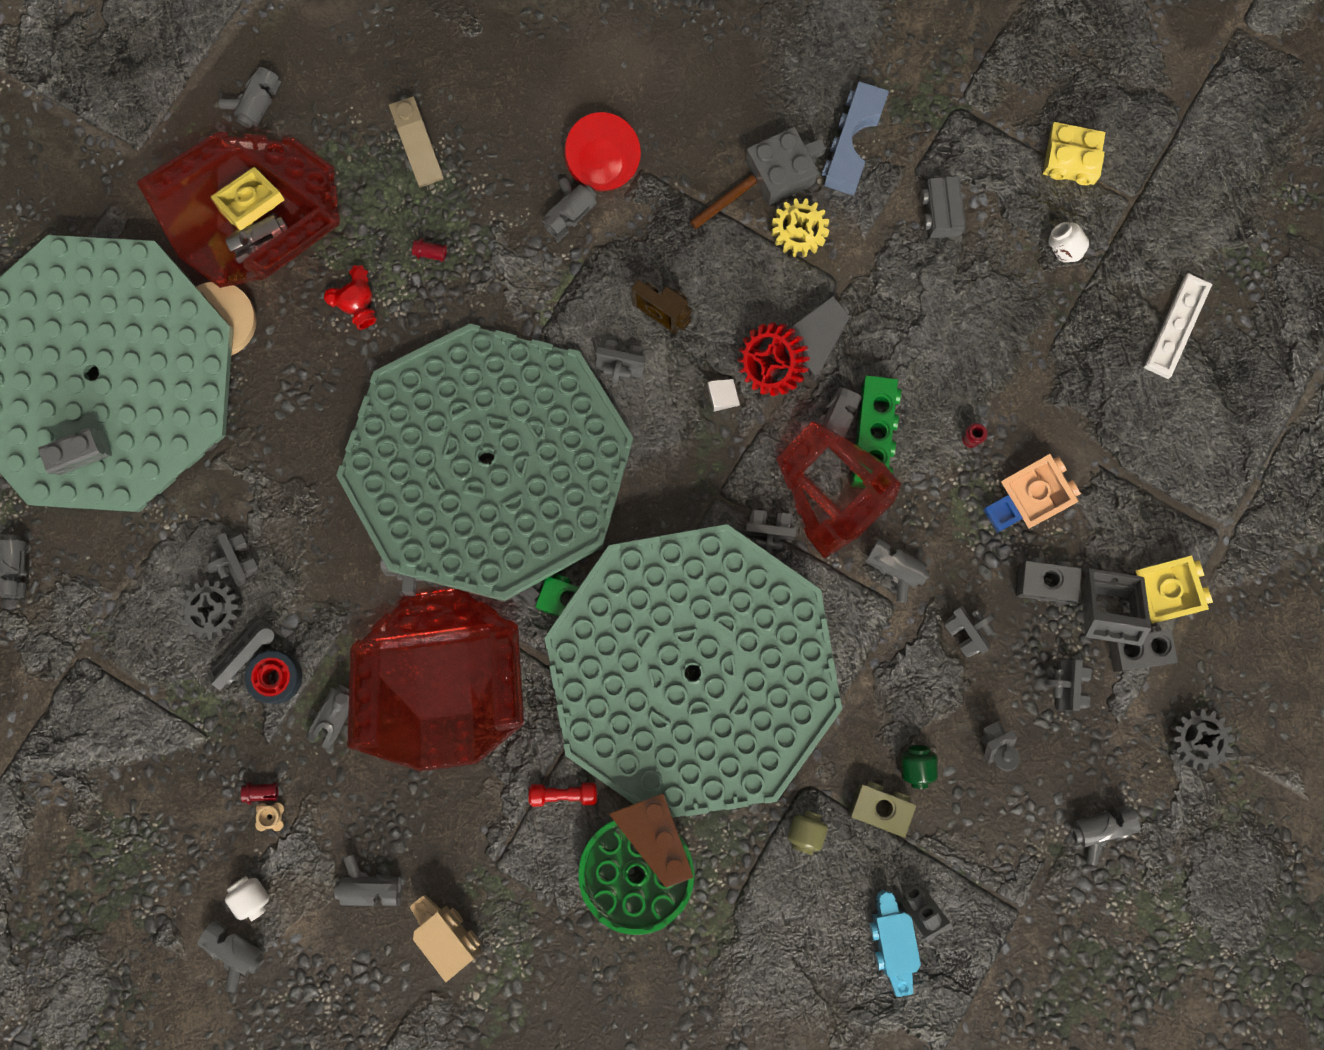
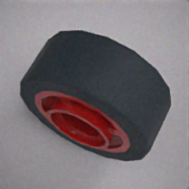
[244,651,302,704]

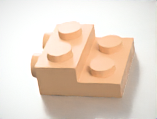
[1001,454,1081,529]

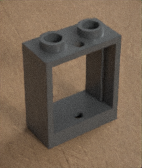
[1081,568,1151,646]

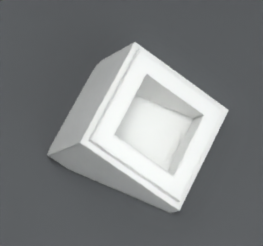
[707,379,740,412]

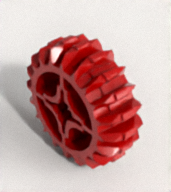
[737,322,810,396]

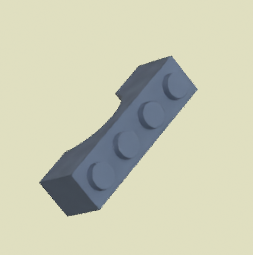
[822,82,889,196]

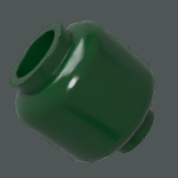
[901,745,938,789]

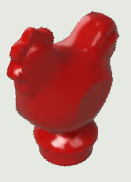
[323,265,377,330]

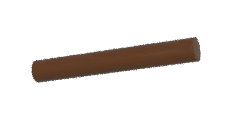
[690,174,757,230]

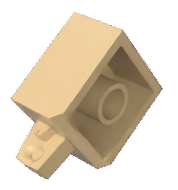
[410,895,482,982]

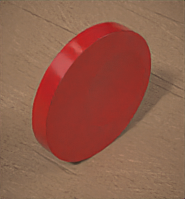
[564,112,641,192]

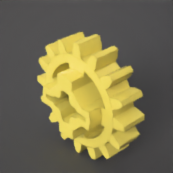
[772,198,829,257]

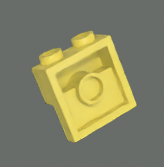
[1043,122,1106,185]
[211,167,284,231]
[1136,555,1213,624]

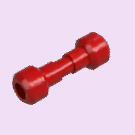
[528,782,597,807]

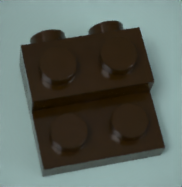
[631,280,693,335]

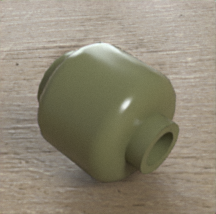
[787,810,828,855]

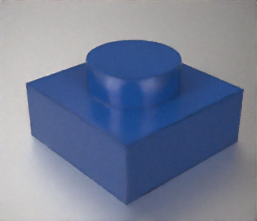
[983,495,1023,533]

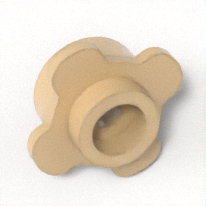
[255,803,284,831]

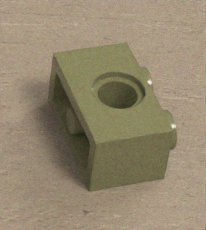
[848,781,916,838]

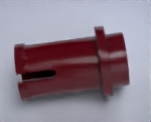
[412,238,447,262]
[962,423,987,448]
[241,782,279,805]

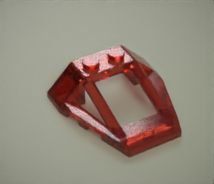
[776,421,901,558]

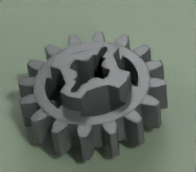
[178,580,242,641]
[1169,709,1235,771]

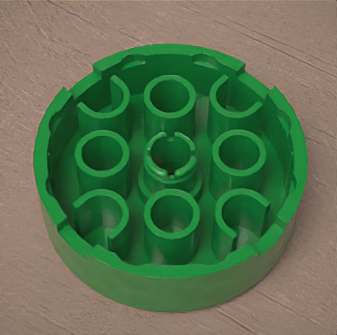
[578,820,694,935]

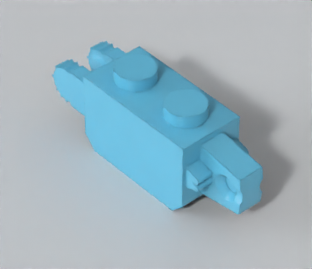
[869,889,921,997]

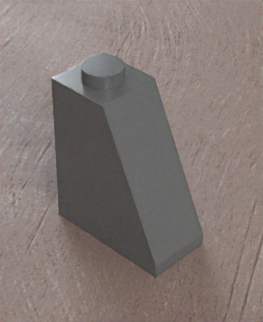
[785,296,850,383]

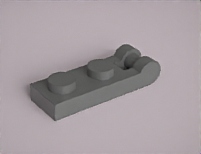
[208,619,274,690]

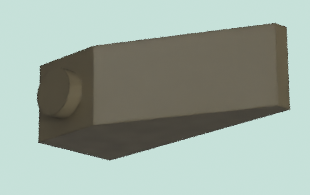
[389,96,444,188]

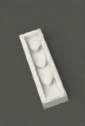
[1143,273,1212,379]

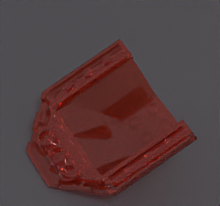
[137,132,340,288]
[347,588,524,771]

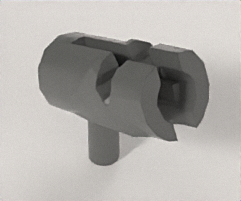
[219,67,282,128]
[541,178,597,241]
[225,212,289,263]
[800,388,862,451]
[0,535,27,598]
[865,538,930,603]
[305,684,357,750]
[1071,804,1140,866]
[334,854,402,906]
[197,920,264,992]

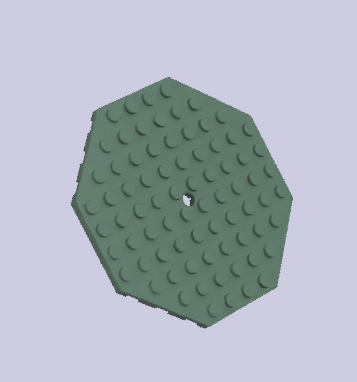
[0,235,233,512]
[336,324,633,601]
[545,524,842,818]

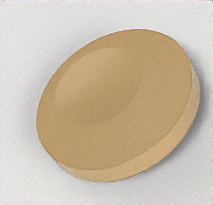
[196,282,256,356]

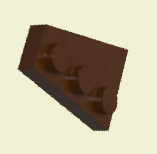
[609,793,693,888]

